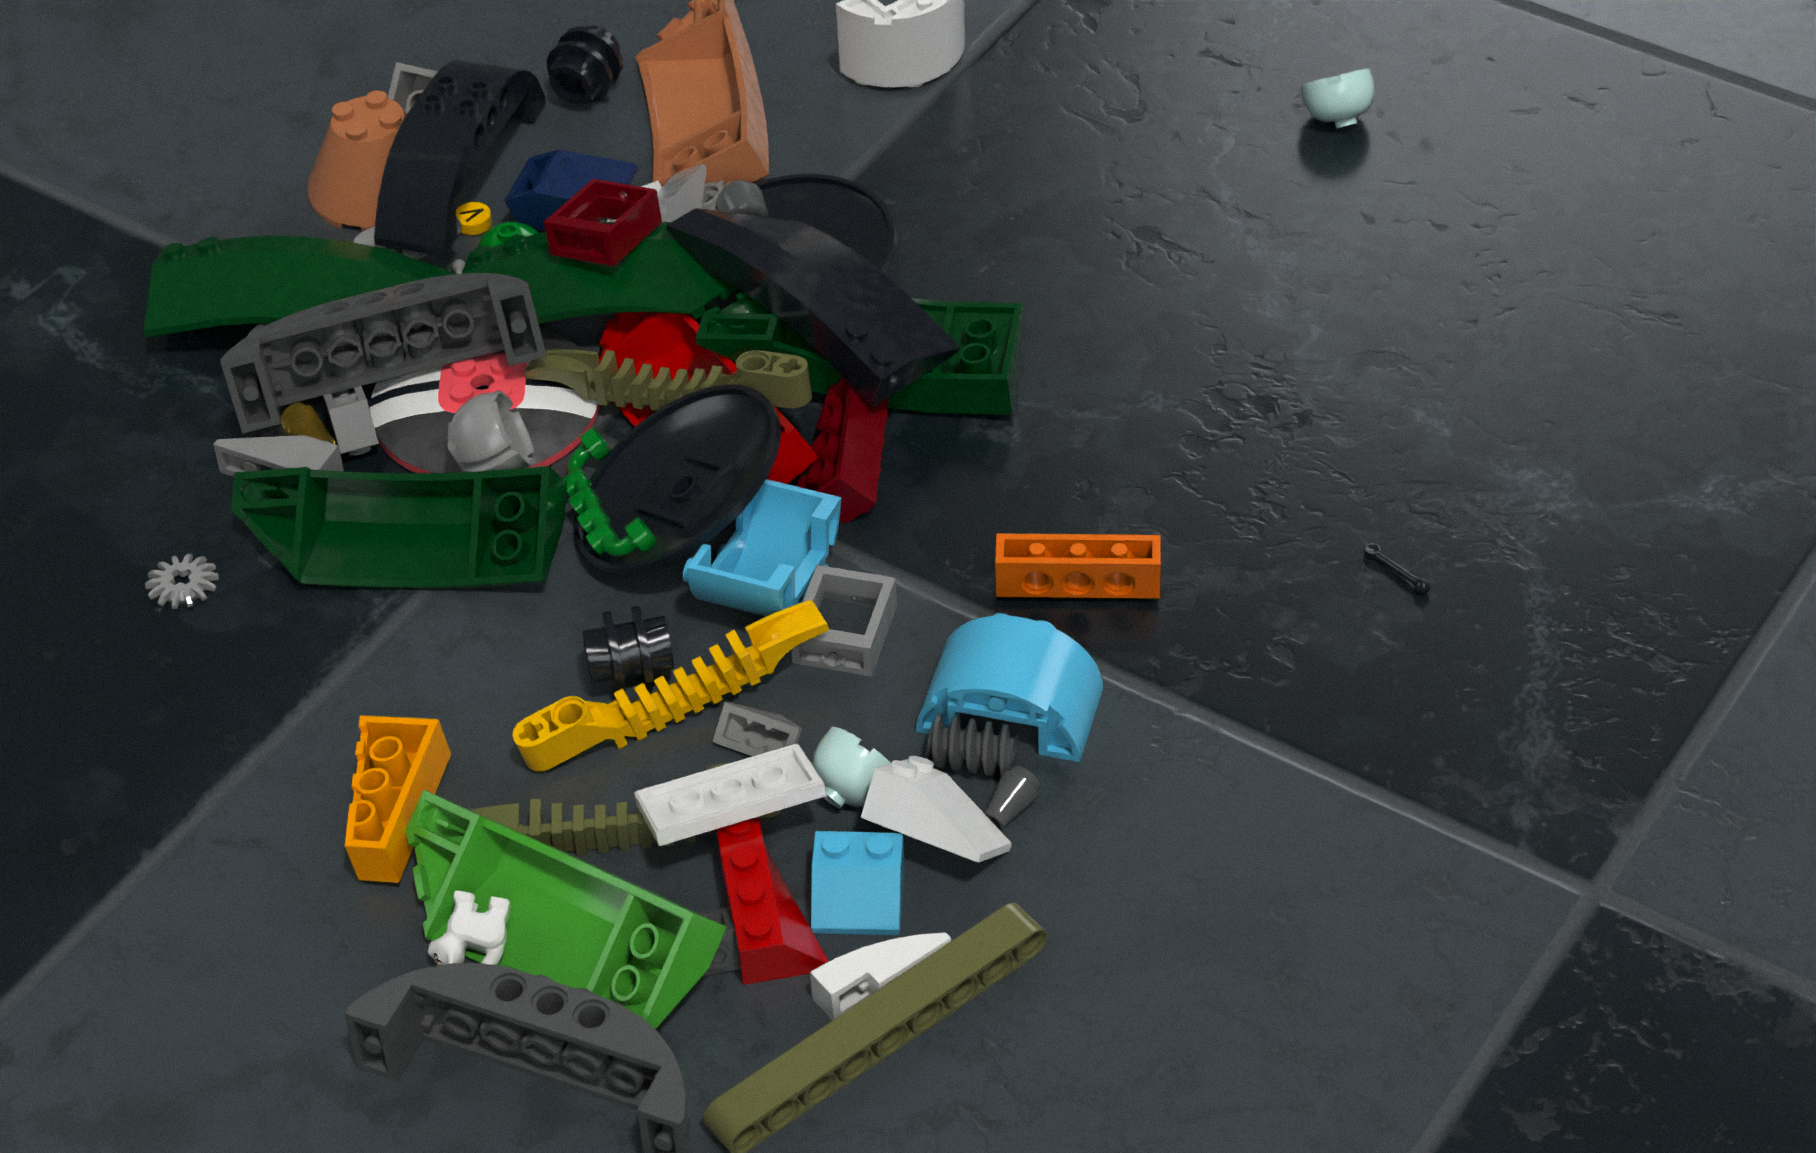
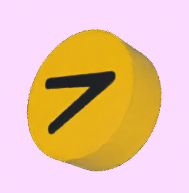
[456,202,492,235]

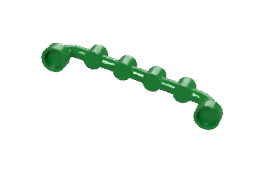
[563,427,658,557]

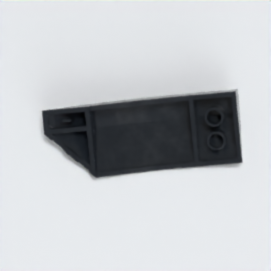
[666,208,961,407]

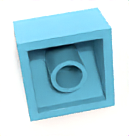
[811,831,905,936]

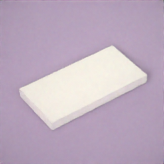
[634,744,826,846]

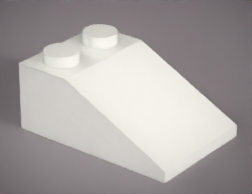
[861,756,1012,863]

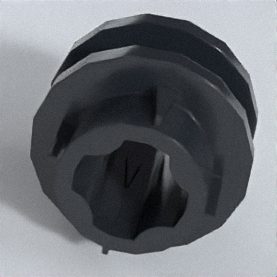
[546,25,623,104]
[582,606,674,692]

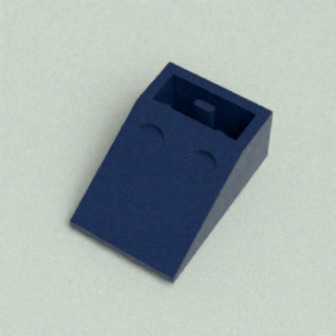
[504,150,639,232]

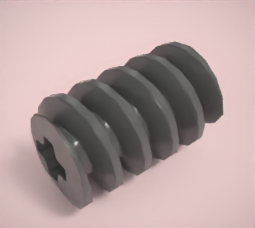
[926,713,1020,776]

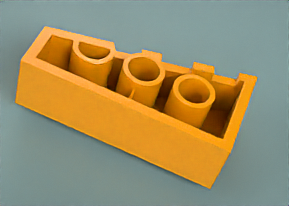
[345,715,451,883]

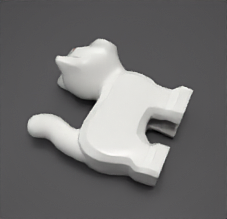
[428,890,511,966]

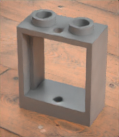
[791,565,897,677]

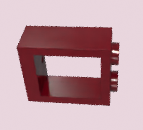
[544,179,662,266]

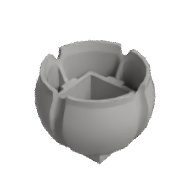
[448,390,535,472]

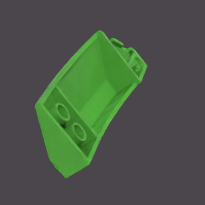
[406,790,727,1029]

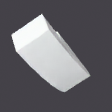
[810,932,951,1021]

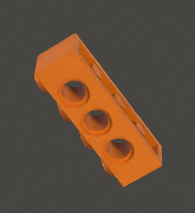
[995,533,1161,599]

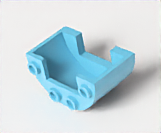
[683,479,841,617]
[916,613,1103,762]

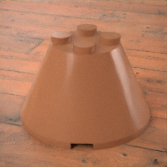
[307,90,407,232]

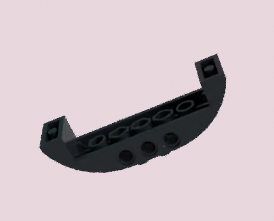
[374,60,546,256]

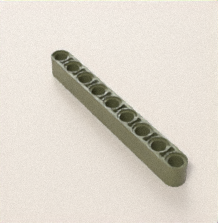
[702,903,1048,1153]

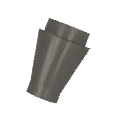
[984,766,1041,831]

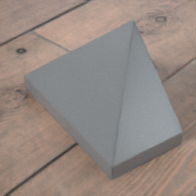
[713,702,802,757]

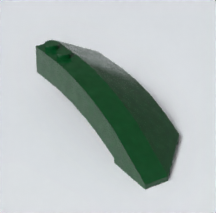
[696,291,1024,415]

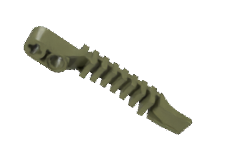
[524,349,812,411]
[471,763,783,856]

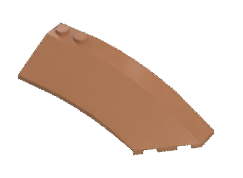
[635,0,769,187]

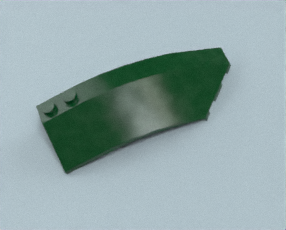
[462,222,738,324]
[143,235,457,337]
[231,466,567,589]

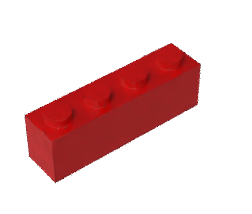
[715,816,829,985]

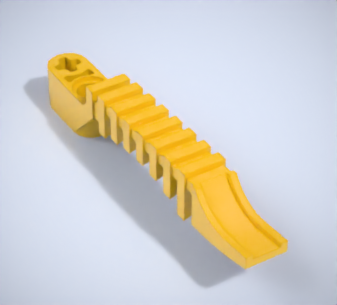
[512,599,829,771]

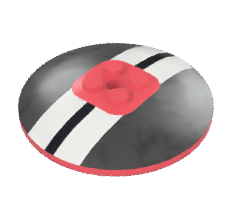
[370,327,600,473]

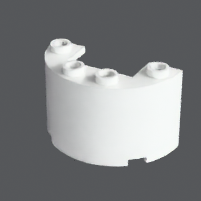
[836,0,965,88]

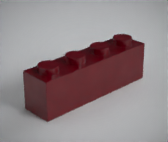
[797,377,889,523]

